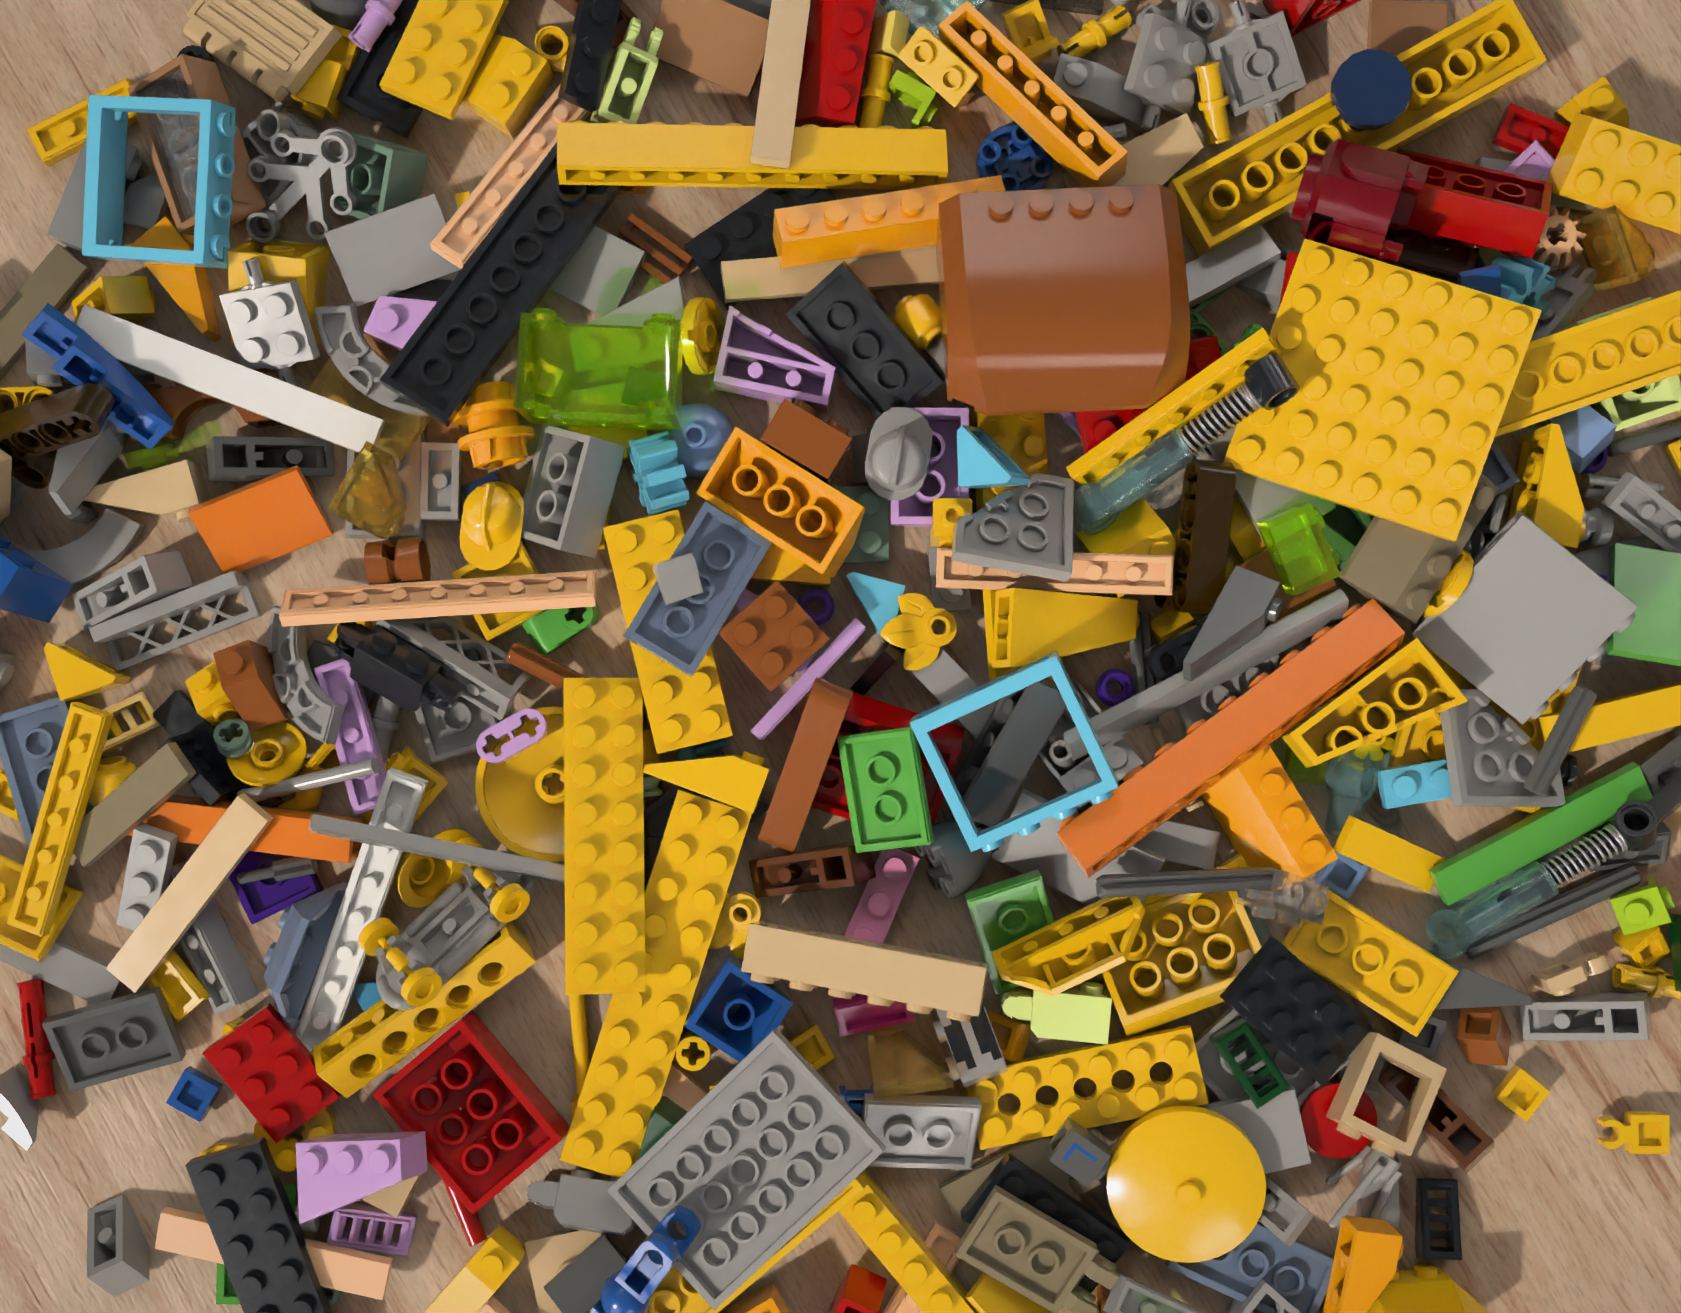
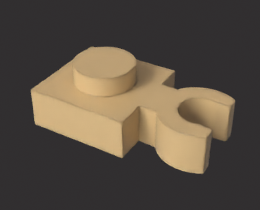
[1531,951,1610,996]

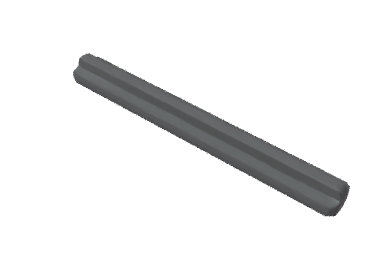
[1461,864,1642,959]
[1095,866,1280,898]

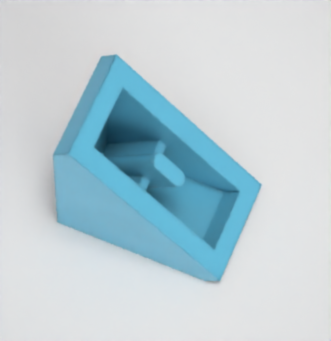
[957,425,1031,489]
[846,572,905,643]

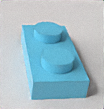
[1376,757,1452,809]

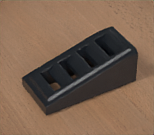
[1415,1178,1462,1260]

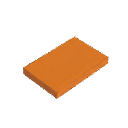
[188,465,333,574]

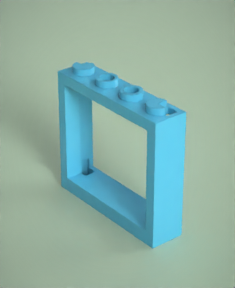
[82,95,237,269]
[909,651,1118,852]

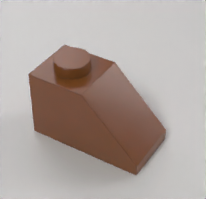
[213,640,289,732]

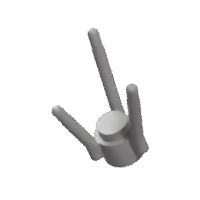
[1326,1145,1403,1228]

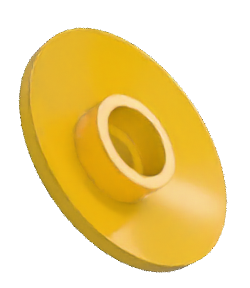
[227,721,307,787]

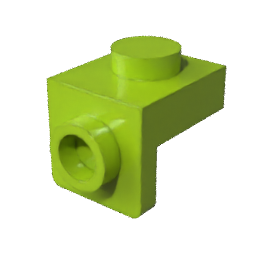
[889,69,939,129]
[1609,877,1676,935]

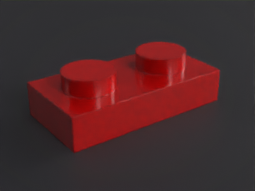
[1491,103,1570,160]

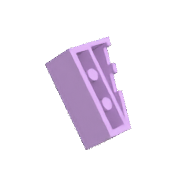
[363,296,437,351]
[713,306,836,414]
[296,1131,427,1224]

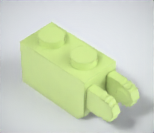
[590,16,664,124]
[1000,982,1112,1045]

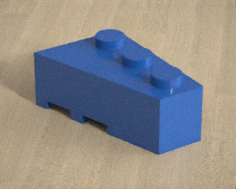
[0,534,74,623]

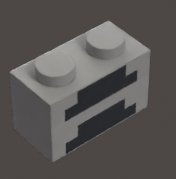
[932,1001,1008,1088]

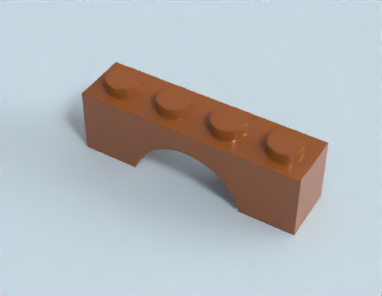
[129,368,283,443]

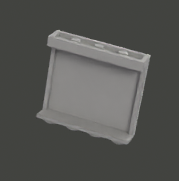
[1410,510,1638,725]

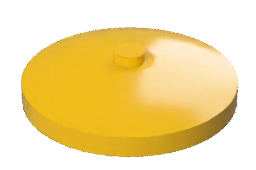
[475,706,564,862]
[1106,1105,1266,1263]

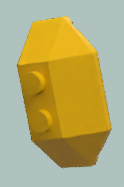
[991,896,1145,996]
[1367,1263,1490,1313]

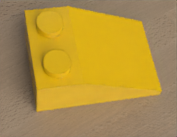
[1505,423,1586,550]

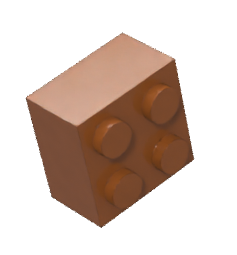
[760,398,852,485]
[718,580,830,692]

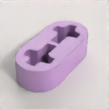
[476,708,548,764]

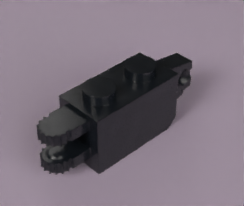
[334,622,462,713]

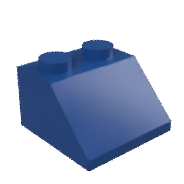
[685,952,793,1062]

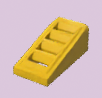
[101,691,161,757]

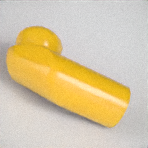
[278,768,323,811]

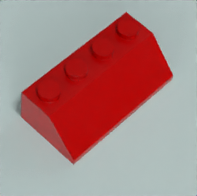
[794,0,878,128]
[1388,148,1553,258]

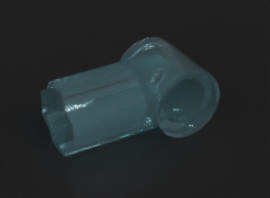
[1324,757,1378,837]

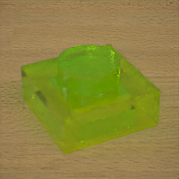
[124,442,178,472]
[1284,744,1328,786]

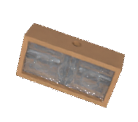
[128,54,266,236]

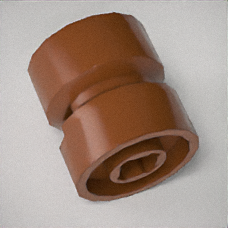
[364,536,431,585]

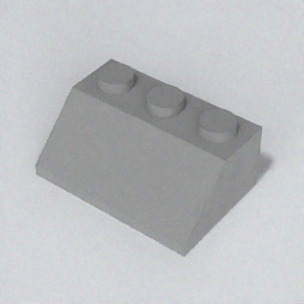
[521,424,625,559]

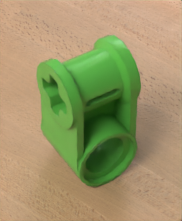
[522,604,599,656]

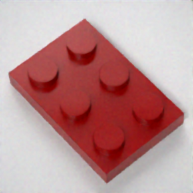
[202,1003,341,1143]

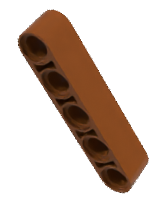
[758,677,853,853]

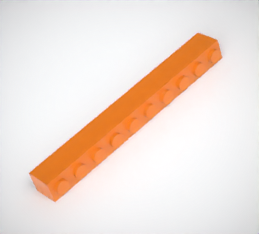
[1056,598,1405,879]

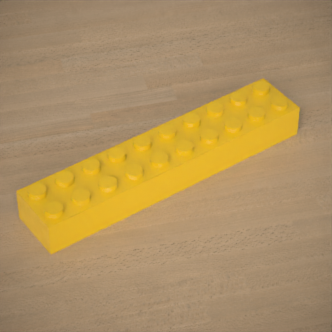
[1167,0,1547,257]

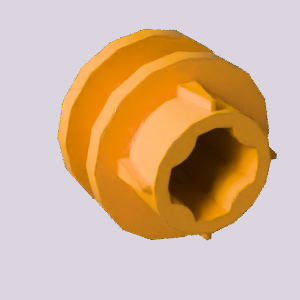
[453,381,536,469]

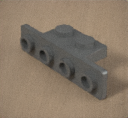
[1627,729,1681,831]

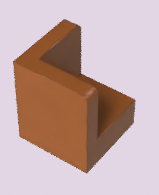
[1456,1007,1511,1066]

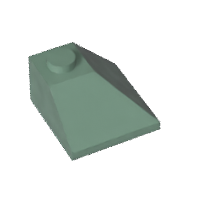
[330,131,429,219]

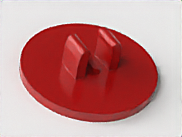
[1300,1082,1377,1158]

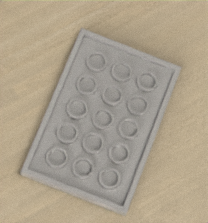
[607,1028,886,1311]

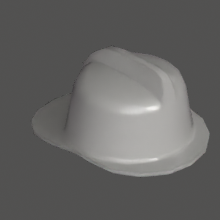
[865,407,932,500]

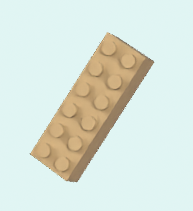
[741,921,989,1022]

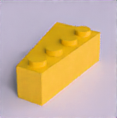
[1282,638,1468,768]

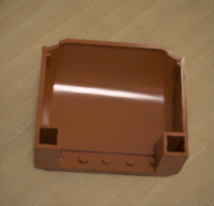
[936,184,1190,416]

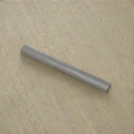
[237,758,380,802]

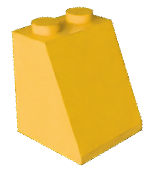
[227,239,330,345]

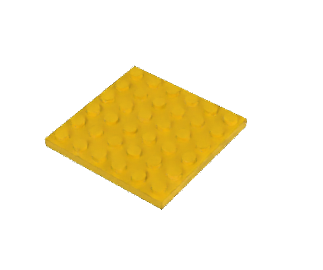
[1223,238,1542,542]

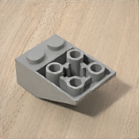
[1038,679,1145,814]

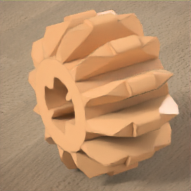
[1526,205,1586,273]

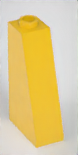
[992,588,1139,669]

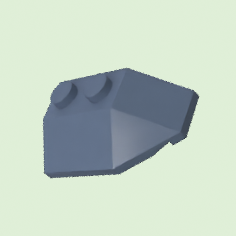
[263,879,350,1030]

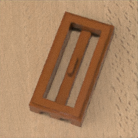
[616,213,694,284]

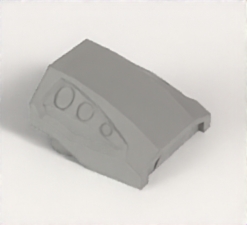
[241,100,322,208]

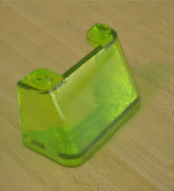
[514,308,683,431]

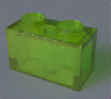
[1256,503,1341,595]

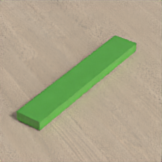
[1428,762,1653,906]

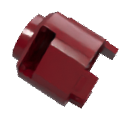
[1290,139,1429,264]

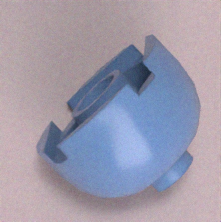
[661,403,733,480]

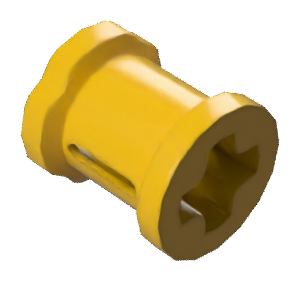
[676,1030,713,1071]

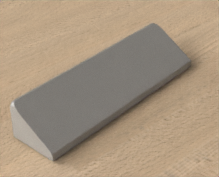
[168,859,259,1016]

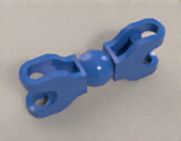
[589,1206,701,1313]

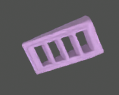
[327,1202,418,1256]

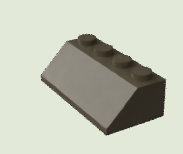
[1338,473,1500,624]

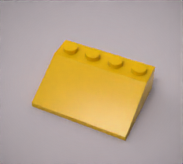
[1102,866,1261,1037]

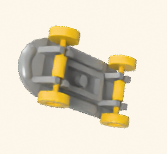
[358,837,536,1010]

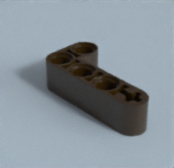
[0,383,115,489]
[1154,459,1236,614]

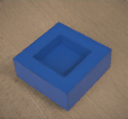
[166,1066,224,1122]

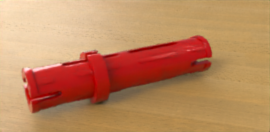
[17,979,57,1099]

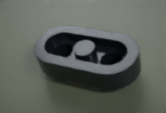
[1147,624,1203,680]

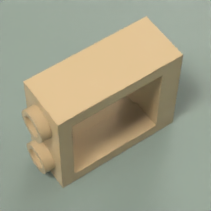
[1326,1032,1447,1158]

